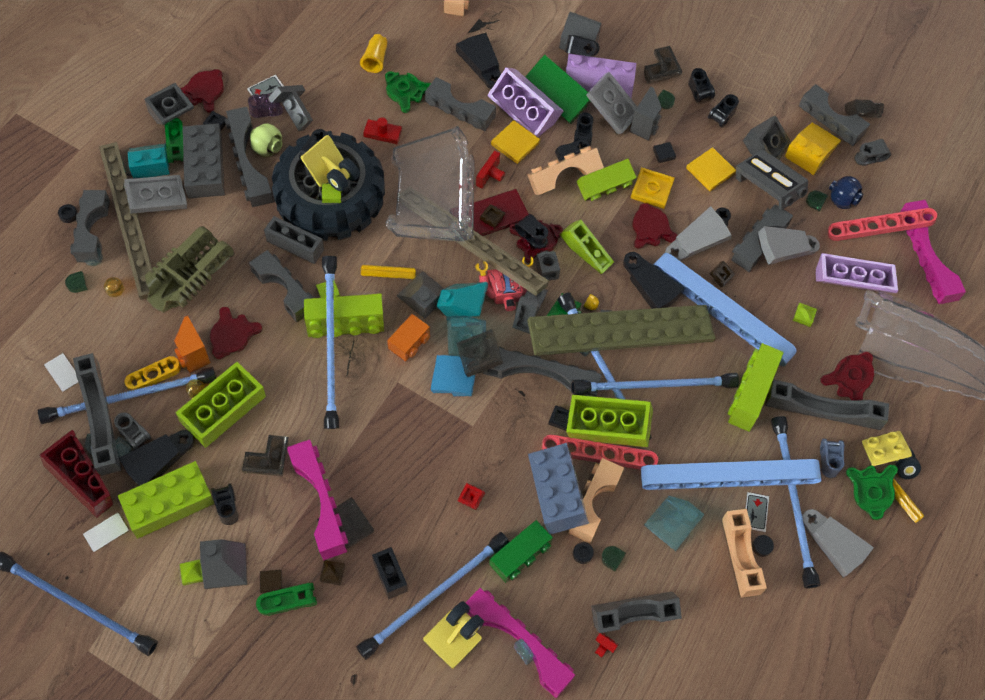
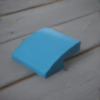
[431,355,478,396]

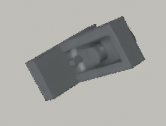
[268,85,313,131]
[512,289,548,334]

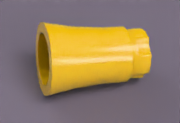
[360,34,387,73]

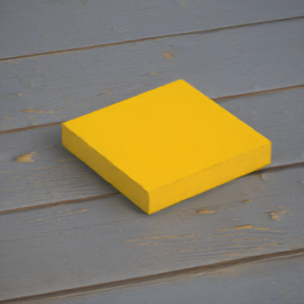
[491,120,540,164]
[686,147,736,191]
[630,167,675,209]

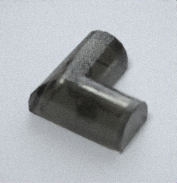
[644,46,683,84]
[845,99,884,118]
[242,435,289,477]

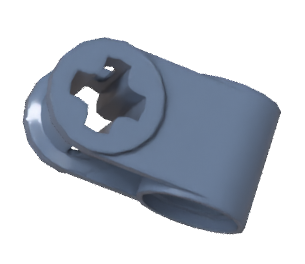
[820,438,844,478]

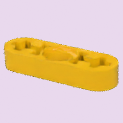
[124,356,181,391]

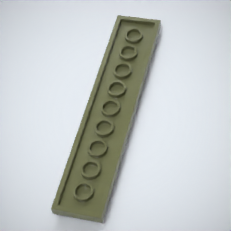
[527,305,715,356]

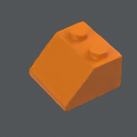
[174,316,211,373]

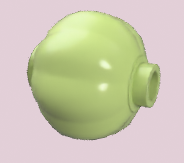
[250,123,283,157]

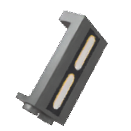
[736,149,808,210]

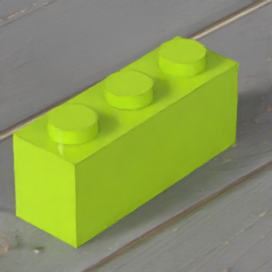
[576,159,637,201]

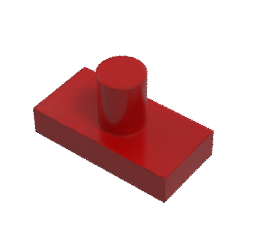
[363,117,402,144]
[476,150,505,189]

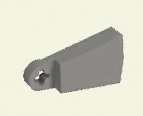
[665,206,732,261]
[758,226,820,265]
[802,509,874,578]

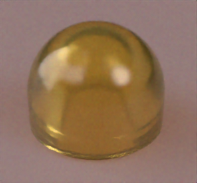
[104,277,124,297]
[186,379,206,399]

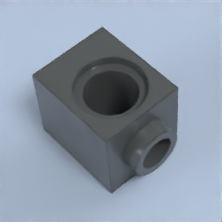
[536,251,560,281]

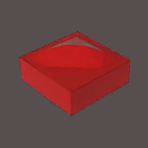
[457,483,485,510]

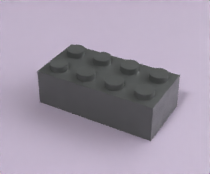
[183,124,225,198]

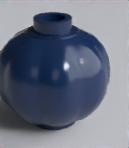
[829,176,864,209]

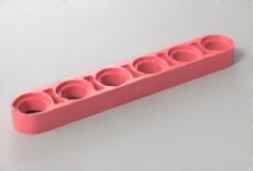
[828,208,937,241]
[542,435,658,470]

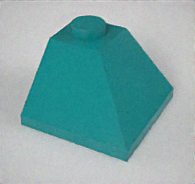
[437,282,488,318]

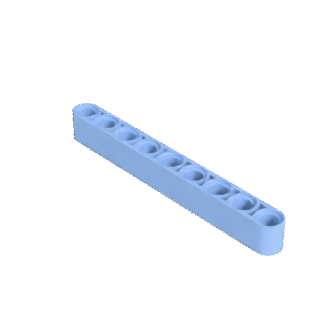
[653,253,797,366]
[641,459,822,490]

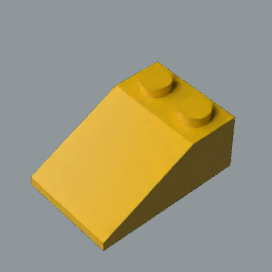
[784,122,841,175]

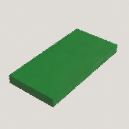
[525,54,591,124]

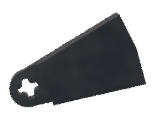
[456,33,501,89]
[623,252,685,309]
[119,430,195,486]

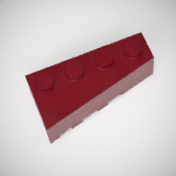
[39,429,113,518]

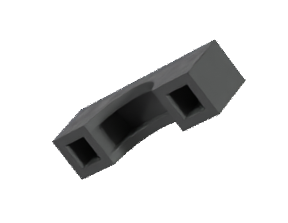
[425,77,496,131]
[799,84,870,146]
[70,190,110,263]
[732,204,793,272]
[249,250,313,322]
[591,591,682,633]

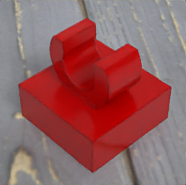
[595,633,619,658]

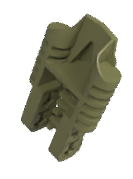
[145,226,234,313]

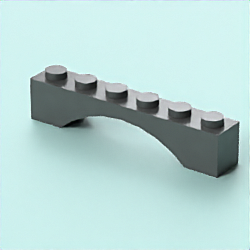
[224,107,273,207]
[483,346,602,397]
[73,353,121,476]
[766,380,889,430]

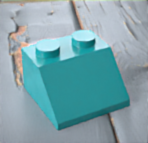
[128,143,170,179]

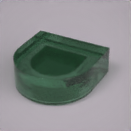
[658,89,675,109]
[806,190,828,211]
[65,271,88,293]
[601,546,626,571]

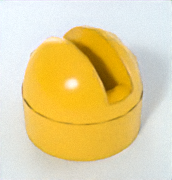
[583,294,599,310]

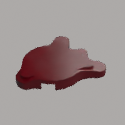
[180,69,224,113]
[632,203,678,249]
[509,220,563,263]
[210,307,262,359]
[820,351,874,401]

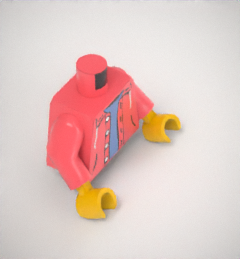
[475,257,533,311]

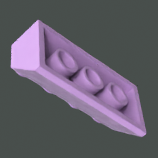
[566,54,636,98]
[487,67,563,137]
[816,253,898,293]

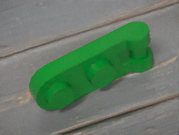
[165,118,184,163]
[256,583,317,616]

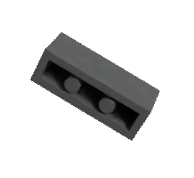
[264,216,324,264]

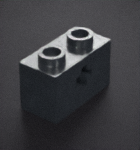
[372,547,408,600]

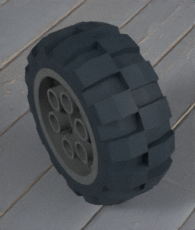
[272,131,385,241]

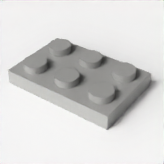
[586,72,637,135]
[124,175,187,214]

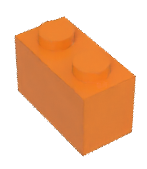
[387,314,430,362]

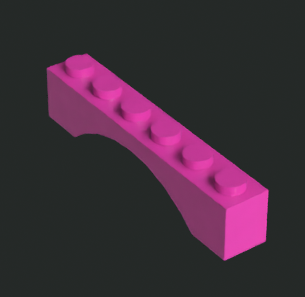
[900,200,966,304]
[287,439,348,560]
[466,588,575,699]

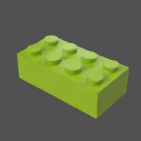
[304,294,384,338]
[727,343,784,432]
[175,362,266,448]
[566,395,653,447]
[118,461,215,539]

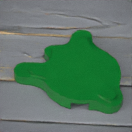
[385,71,431,113]
[846,464,898,520]

